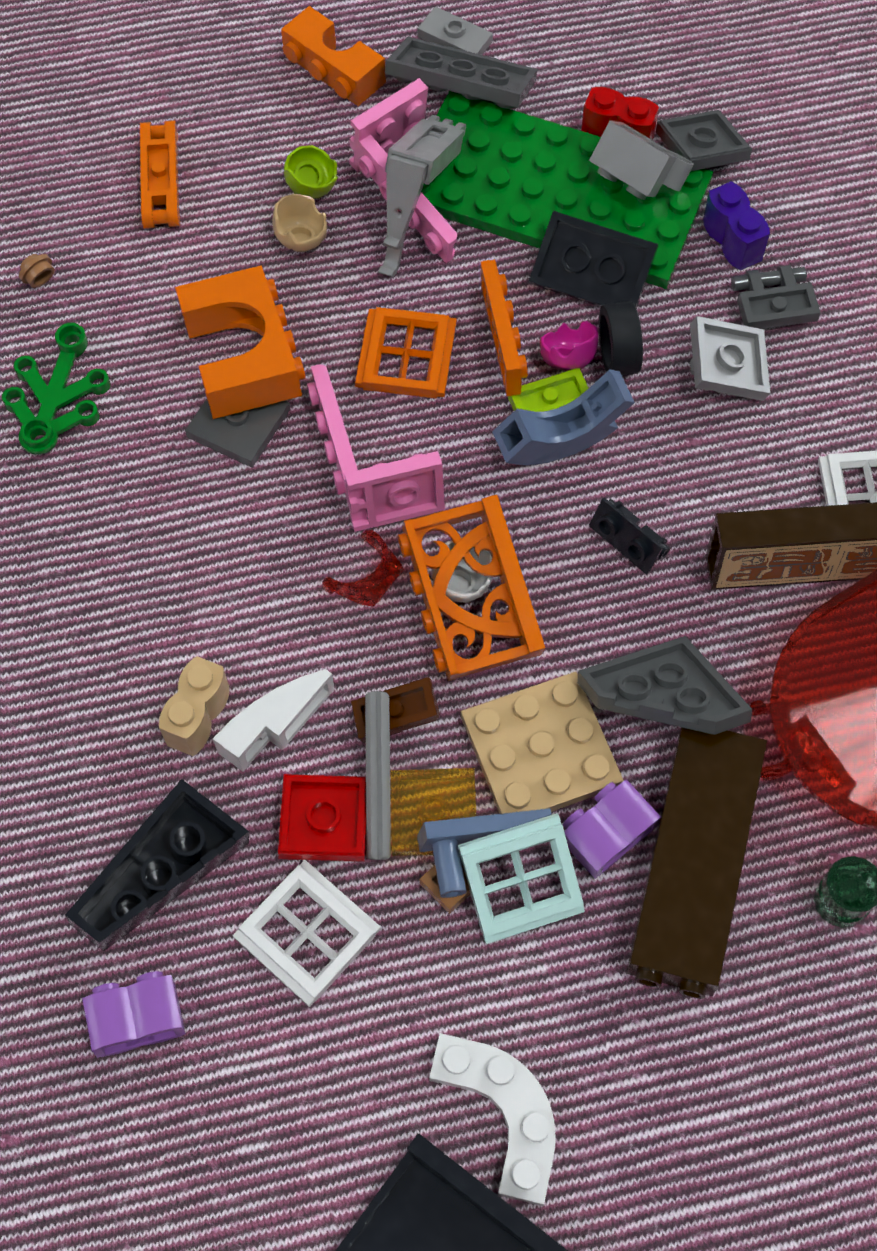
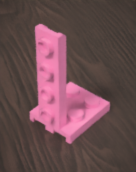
[349,78,457,263]
[307,364,445,532]

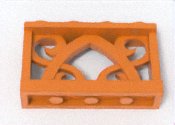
[397,494,546,681]

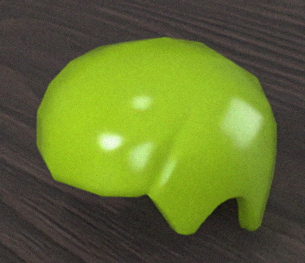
[284,145,338,199]

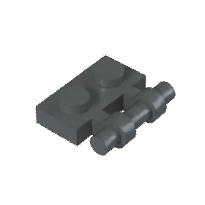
[731,265,821,329]

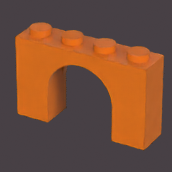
[175,265,306,419]

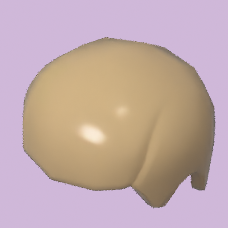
[272,194,327,252]

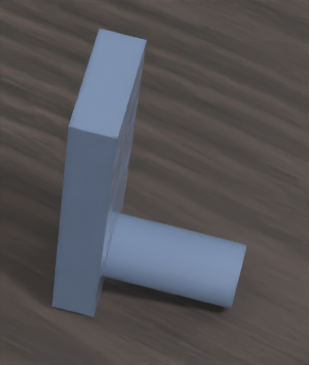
[417,808,552,898]

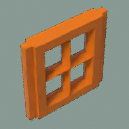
[355,307,457,399]

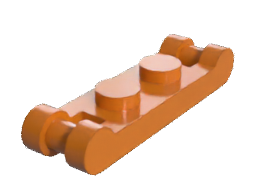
[140,120,180,229]

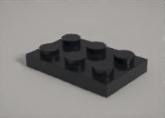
[529,211,659,309]

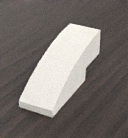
[213,669,334,772]

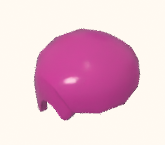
[540,321,599,371]

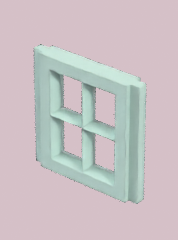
[458,813,585,944]

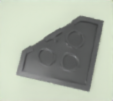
[577,636,753,735]

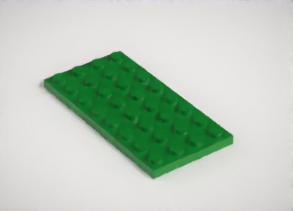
[421,91,713,289]

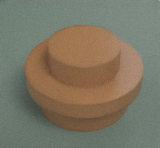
[19,254,55,288]

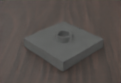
[655,110,752,171]
[185,399,291,468]

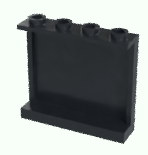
[335,1133,568,1251]

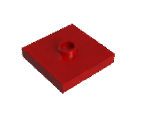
[278,774,366,862]

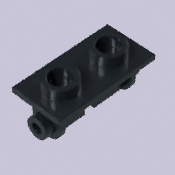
[589,497,671,575]

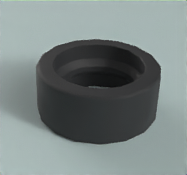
[599,301,643,375]

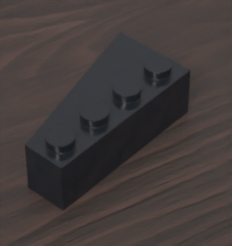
[65,779,249,951]

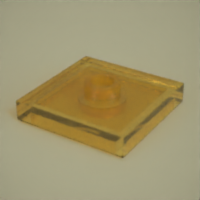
[390,768,477,856]

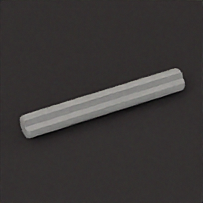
[365,691,391,860]

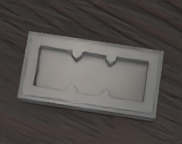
[417,6,493,55]

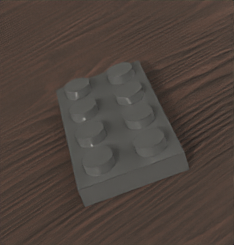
[385,36,538,109]

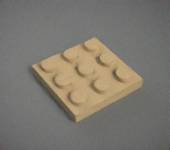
[461,671,624,814]

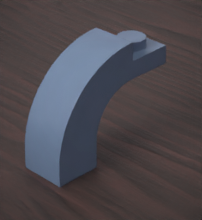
[492,369,635,465]

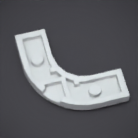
[429,1033,555,1206]

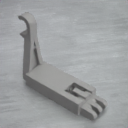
[378,115,466,277]

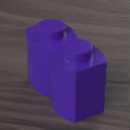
[703,181,770,271]

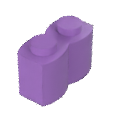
[562,779,661,879]
[82,971,186,1058]

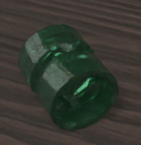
[814,856,877,928]

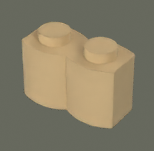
[159,656,229,756]

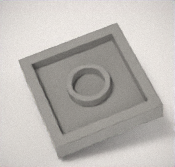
[690,316,771,401]

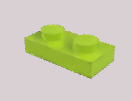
[508,368,589,412]

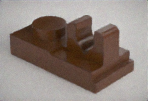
[351,677,440,744]

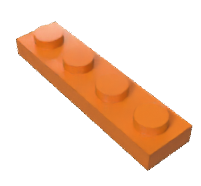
[481,259,528,396]

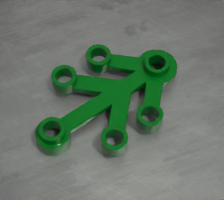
[2,323,111,455]

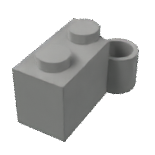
[589,121,694,200]

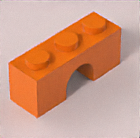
[281,6,386,106]

